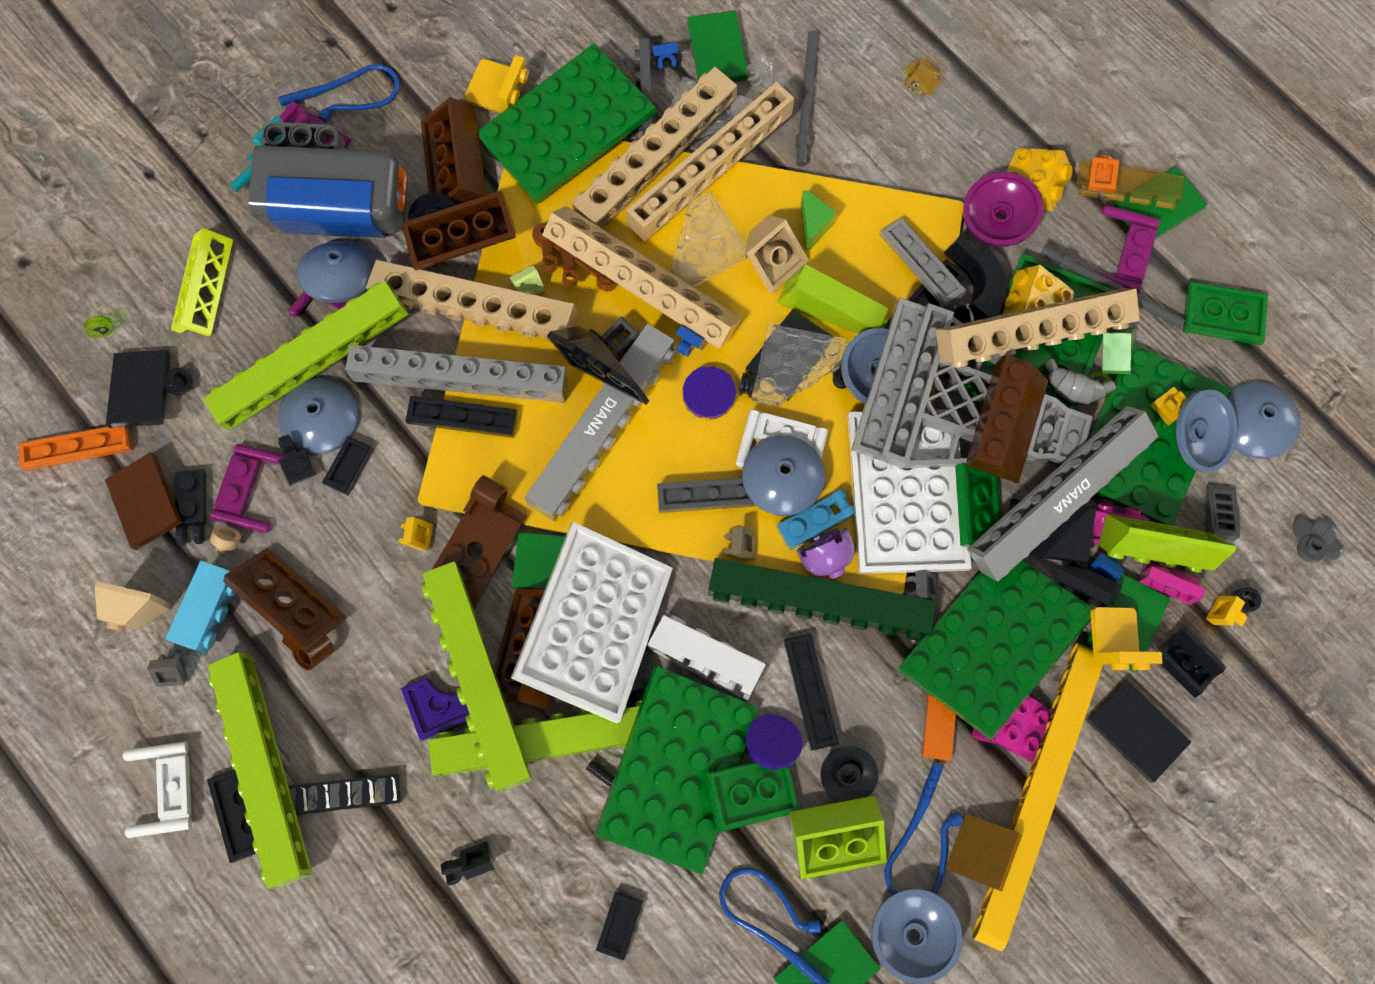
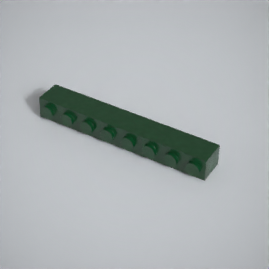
[708,558,936,641]

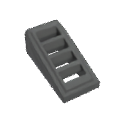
[601,316,640,360]
[1205,485,1240,542]

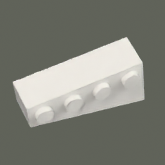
[648,615,766,702]

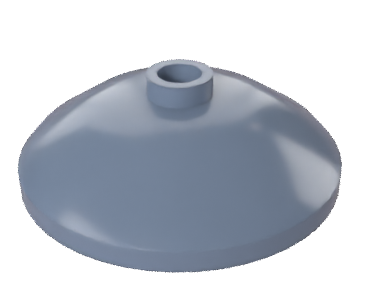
[296,241,375,303]
[841,328,888,404]
[278,377,359,455]
[1227,381,1301,459]
[1175,390,1238,472]
[742,435,825,516]
[871,889,963,984]

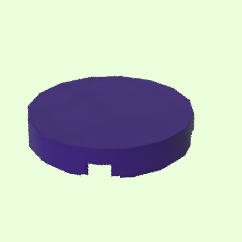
[683,366,736,419]
[744,715,803,770]

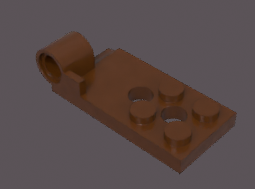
[432,475,528,609]
[223,547,347,671]

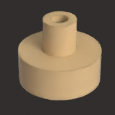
[210,525,241,555]

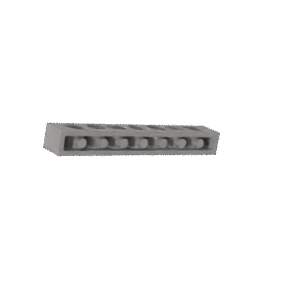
[345,345,568,403]

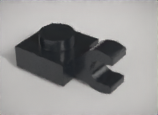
[278,434,315,486]
[441,841,494,886]

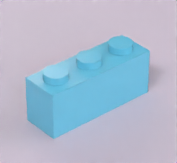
[165,560,236,655]

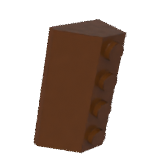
[421,97,486,205]
[401,191,516,271]
[965,355,1048,483]
[494,588,551,710]

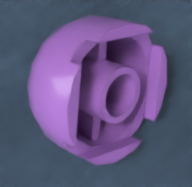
[796,528,854,579]

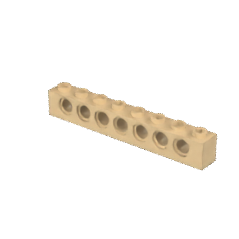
[572,67,737,229]
[626,82,794,241]
[542,206,741,349]
[366,260,579,343]
[936,289,1140,367]

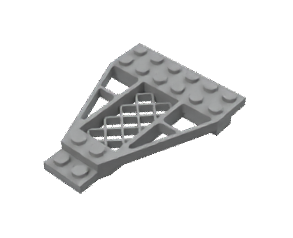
[851,298,1093,468]

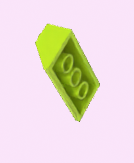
[1098,514,1237,573]

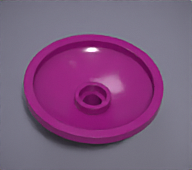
[963,172,1043,247]

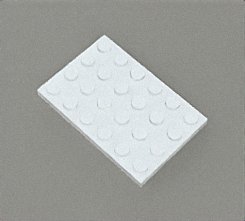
[847,409,972,574]
[511,522,673,723]

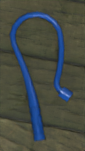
[278,64,400,122]
[884,763,963,895]
[719,868,830,984]

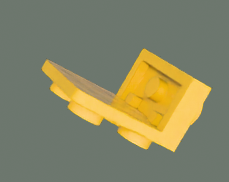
[464,55,529,113]
[1006,148,1073,211]
[1002,265,1074,325]
[1091,607,1163,670]

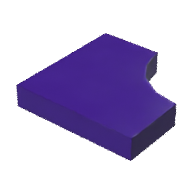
[401,677,470,742]

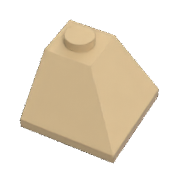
[745,215,809,294]
[95,581,173,632]

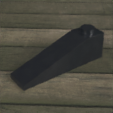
[547,326,649,405]

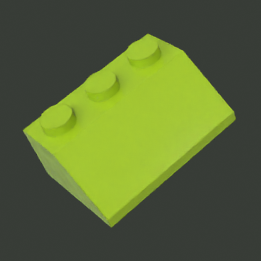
[789,796,887,879]

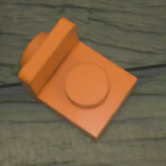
[1087,155,1120,193]

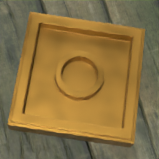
[945,814,1022,892]

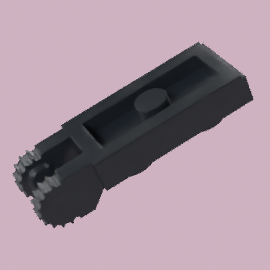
[175,469,207,546]

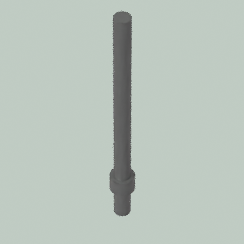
[795,31,818,167]
[1040,245,1185,328]

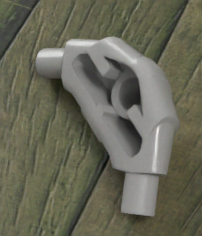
[1044,359,1116,405]

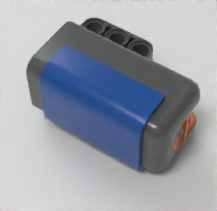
[249,122,408,238]

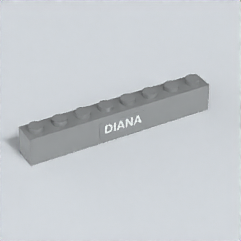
[525,323,676,522]
[967,406,1159,581]

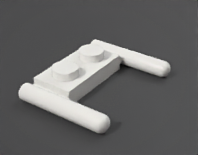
[736,410,828,468]
[123,741,192,838]

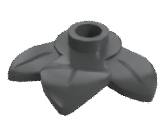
[1293,515,1344,562]

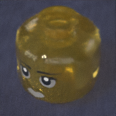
[903,58,942,97]

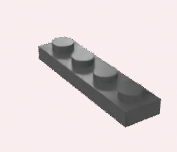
[634,39,652,135]
[657,478,756,513]

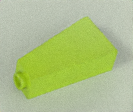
[777,264,889,334]

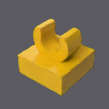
[1150,387,1187,426]
[398,517,433,551]
[1206,596,1248,627]

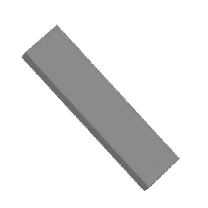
[880,217,966,308]

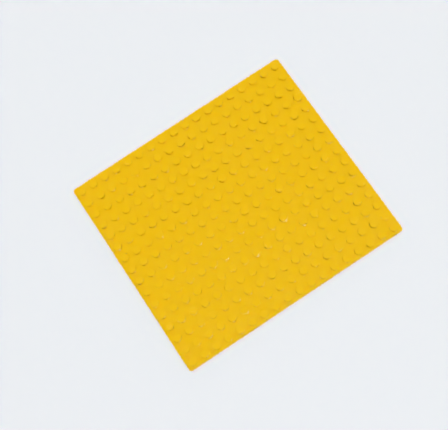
[418,141,964,594]

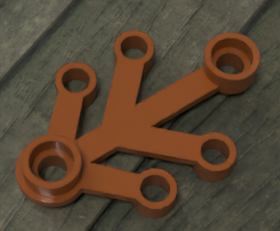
[532,223,617,292]

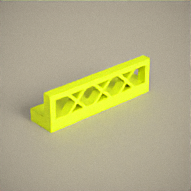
[171,228,233,336]

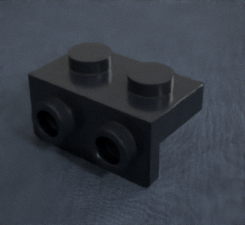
[1056,562,1122,608]
[1157,627,1227,698]

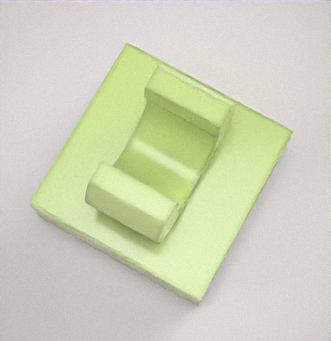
[510,265,545,295]

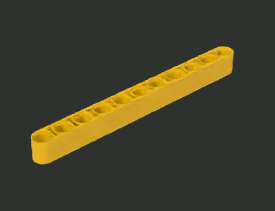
[972,643,1103,952]

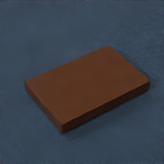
[105,452,183,550]

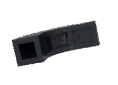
[943,235,1007,321]

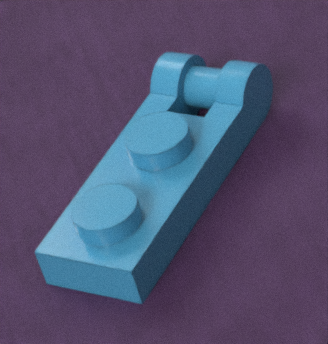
[776,489,855,551]

